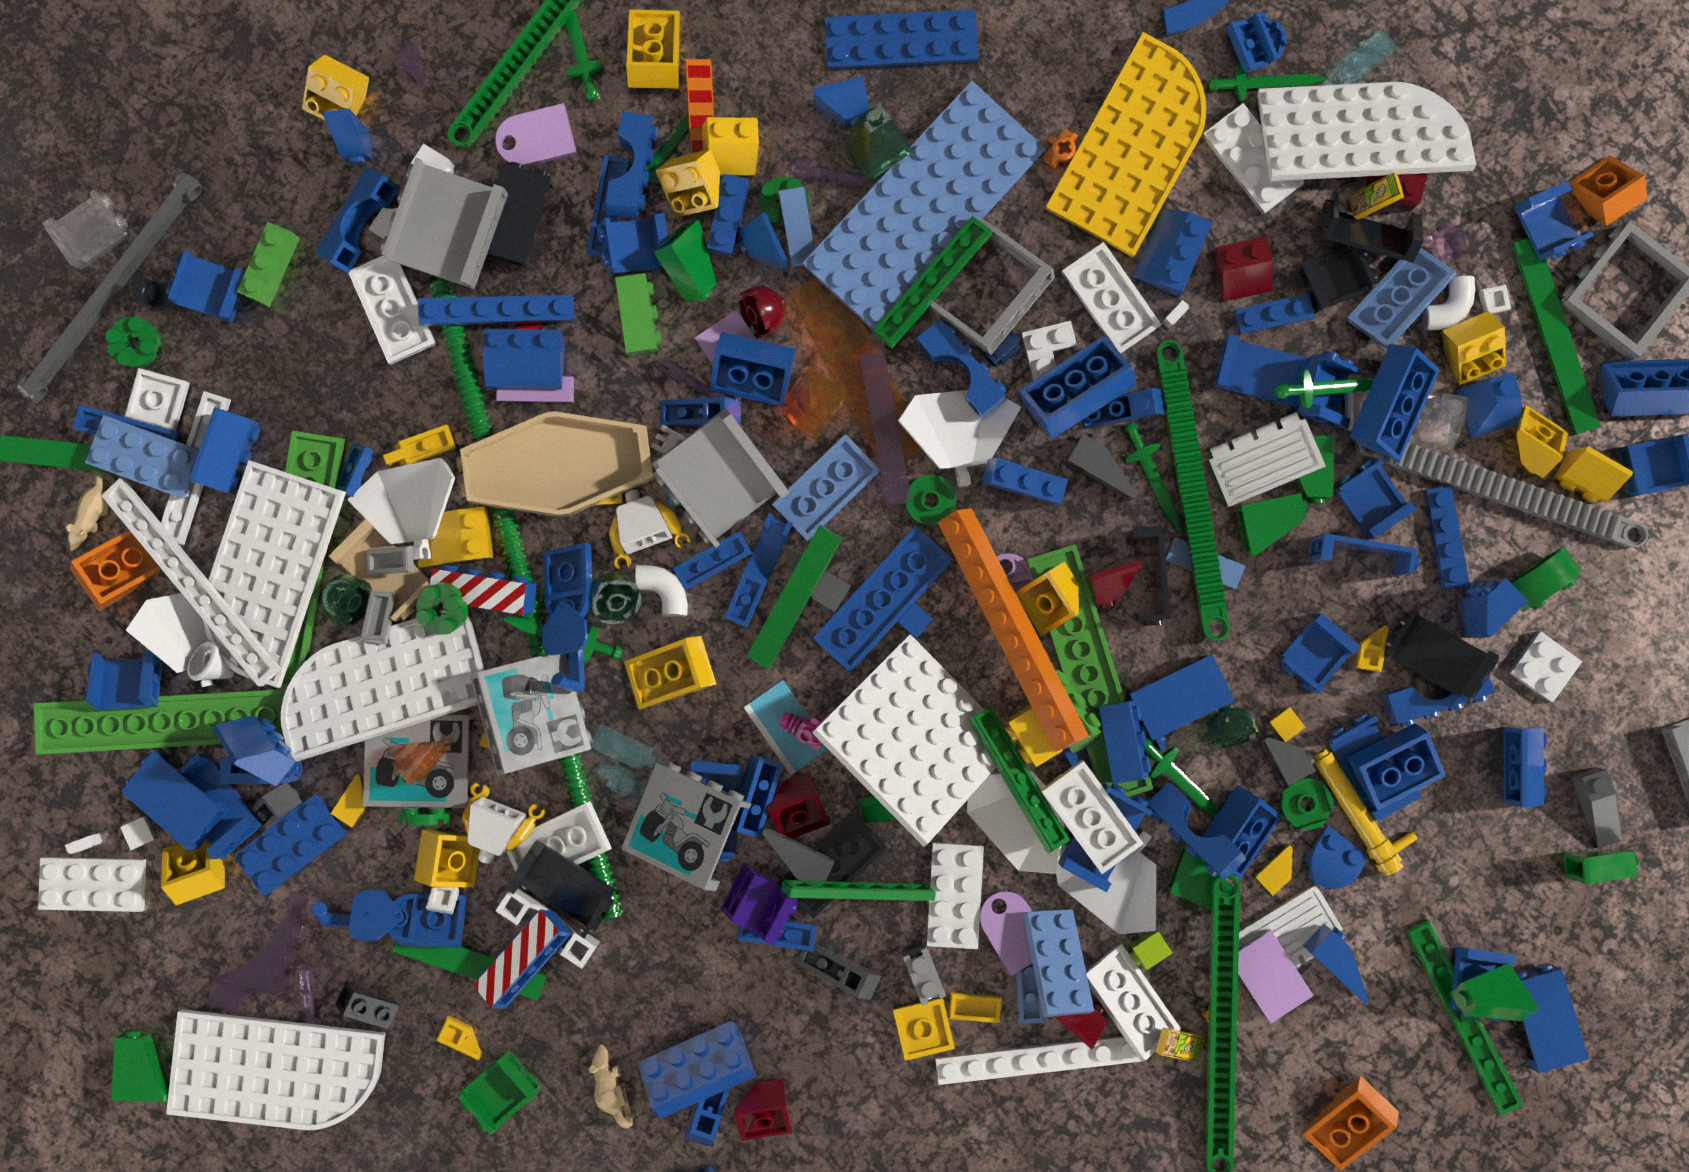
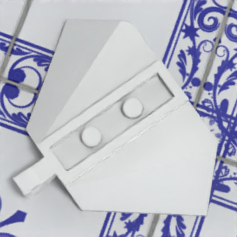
[898,390,1021,487]
[347,458,455,560]
[126,593,213,687]
[967,771,1065,874]
[1056,831,1157,934]

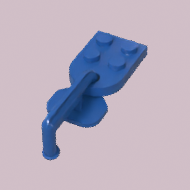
[542,543,593,692]
[311,890,467,948]

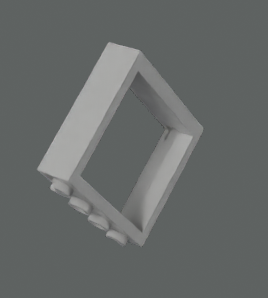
[927,217,1055,356]
[1560,221,1689,361]

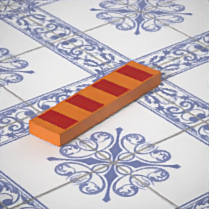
[685,59,714,154]

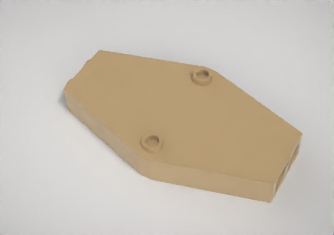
[457,411,653,517]

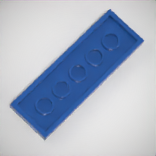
[825,9,978,70]
[813,526,953,673]

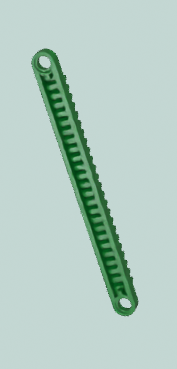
[448,0,584,149]
[1156,340,1229,641]
[1205,873,1240,1172]

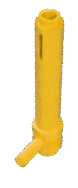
[1313,749,1417,876]

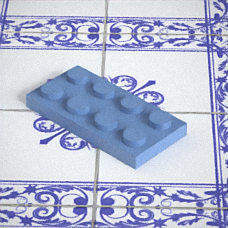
[1347,248,1456,350]
[85,415,199,499]
[772,434,881,542]
[1023,909,1094,1017]

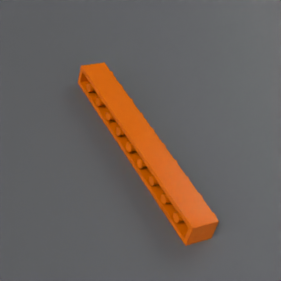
[938,508,1089,752]

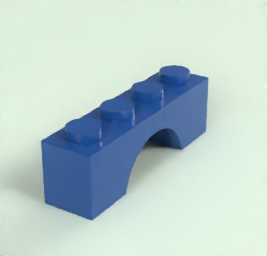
[605,111,658,219]
[314,167,401,274]
[917,319,1006,420]
[1381,676,1495,727]
[1148,782,1246,880]

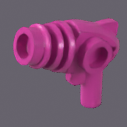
[779,712,831,751]

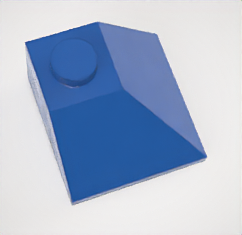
[813,76,870,128]
[737,212,788,271]
[1455,372,1522,439]

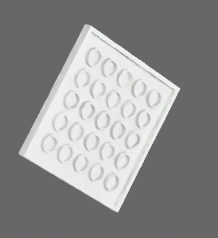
[812,634,1018,847]

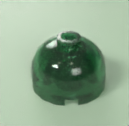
[590,572,642,625]
[321,574,372,627]
[1207,704,1261,749]

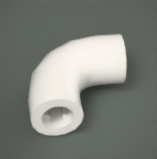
[1422,276,1475,331]
[636,565,688,617]

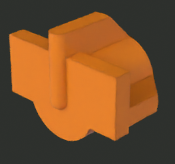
[1042,128,1079,169]

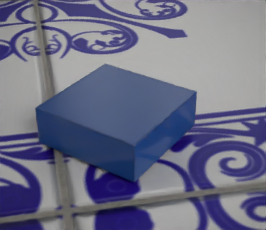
[898,603,934,639]

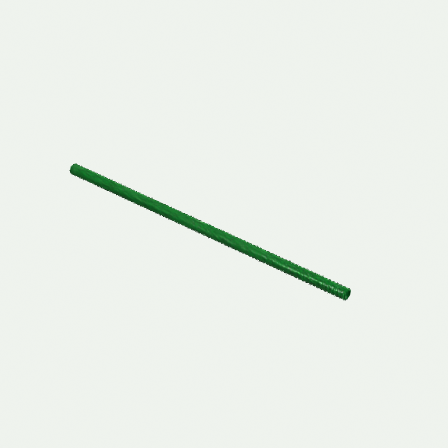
[429,279,623,920]

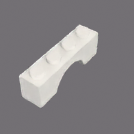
[369,143,454,239]
[496,888,600,969]

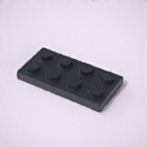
[778,810,888,919]

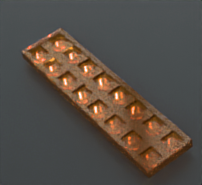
[789,278,923,471]

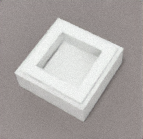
[1478,285,1511,314]
[1161,300,1189,329]
[120,816,157,850]
[65,833,102,854]
[426,887,459,915]

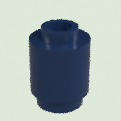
[983,331,1020,368]

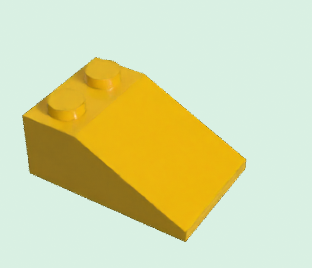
[626,9,680,89]
[418,506,495,568]
[624,636,716,710]

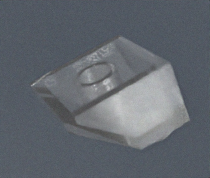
[1409,393,1468,451]

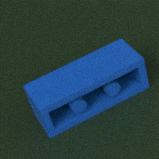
[707,174,750,260]
[981,458,1068,505]
[1099,700,1151,784]
[731,754,783,838]

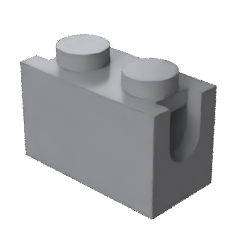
[902,943,946,1006]

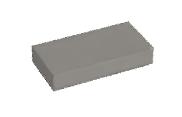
[366,546,414,575]
[360,590,397,644]

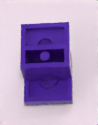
[720,863,798,945]

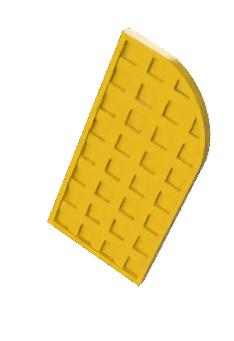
[1045,32,1206,257]

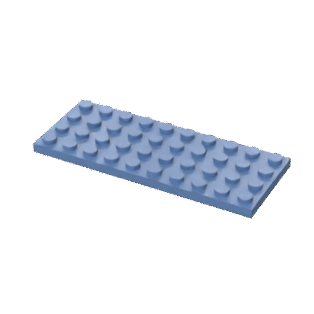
[802,81,1046,330]

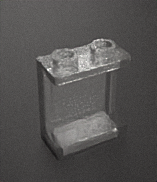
[42,189,130,270]

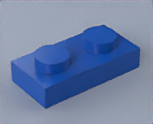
[335,442,374,497]

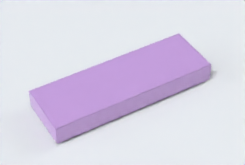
[496,376,574,403]

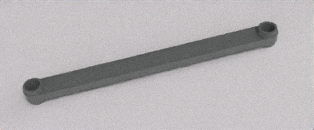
[17,173,202,403]

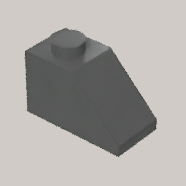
[1259,736,1316,786]
[251,783,302,835]

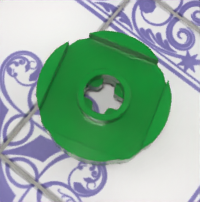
[758,176,809,229]
[106,317,161,368]
[905,475,956,526]
[416,582,468,635]
[1280,778,1333,830]
[397,807,450,825]

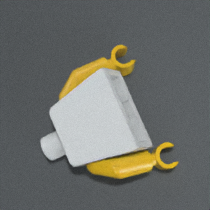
[609,490,690,569]
[462,783,546,864]

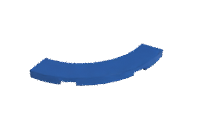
[1162,0,1230,36]

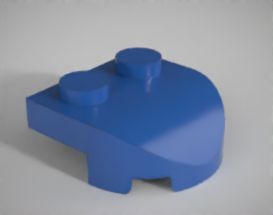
[1225,13,1287,73]
[1304,826,1369,890]

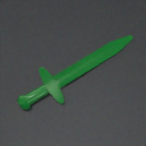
[566,10,603,101]
[1208,65,1326,102]
[631,113,689,187]
[1275,370,1373,409]
[1124,422,1182,533]
[503,617,622,663]
[1143,737,1220,817]

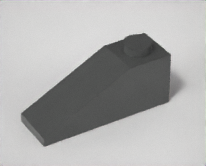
[1065,433,1137,501]
[782,546,851,614]
[1571,767,1622,848]
[762,826,835,881]
[796,943,881,1000]

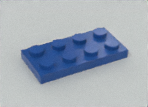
[233,793,348,897]

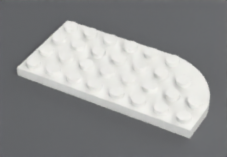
[1257,82,1476,181]
[203,460,346,688]
[281,609,484,762]
[166,1009,385,1130]

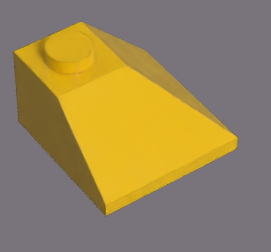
[1516,405,1568,478]
[1015,561,1079,636]

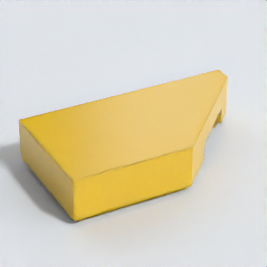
[1354,625,1389,672]
[330,773,367,827]
[1254,844,1293,896]
[436,1016,482,1061]

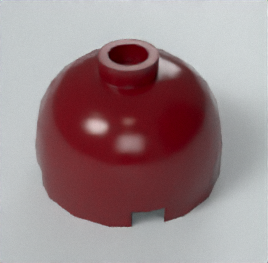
[738,286,786,339]

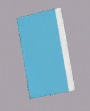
[744,680,828,775]

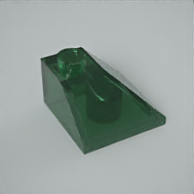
[845,103,912,181]

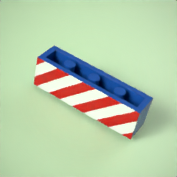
[430,564,537,615]
[473,909,572,1009]

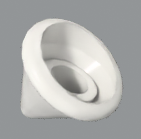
[188,641,234,681]

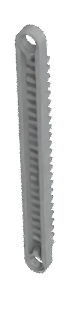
[1355,441,1649,548]

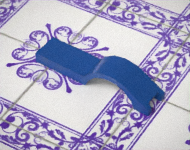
[724,513,793,628]

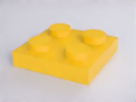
[893,997,955,1061]

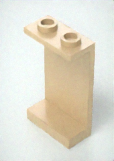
[329,520,430,621]

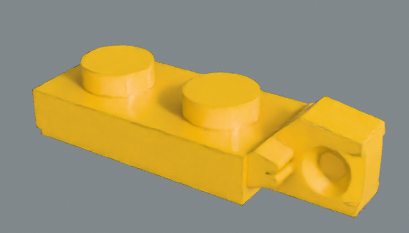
[383,425,457,466]

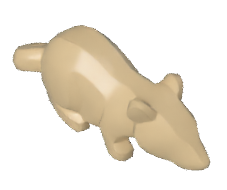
[65,472,117,550]
[589,1044,633,1129]

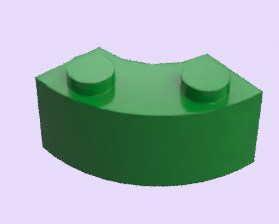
[1510,547,1581,612]

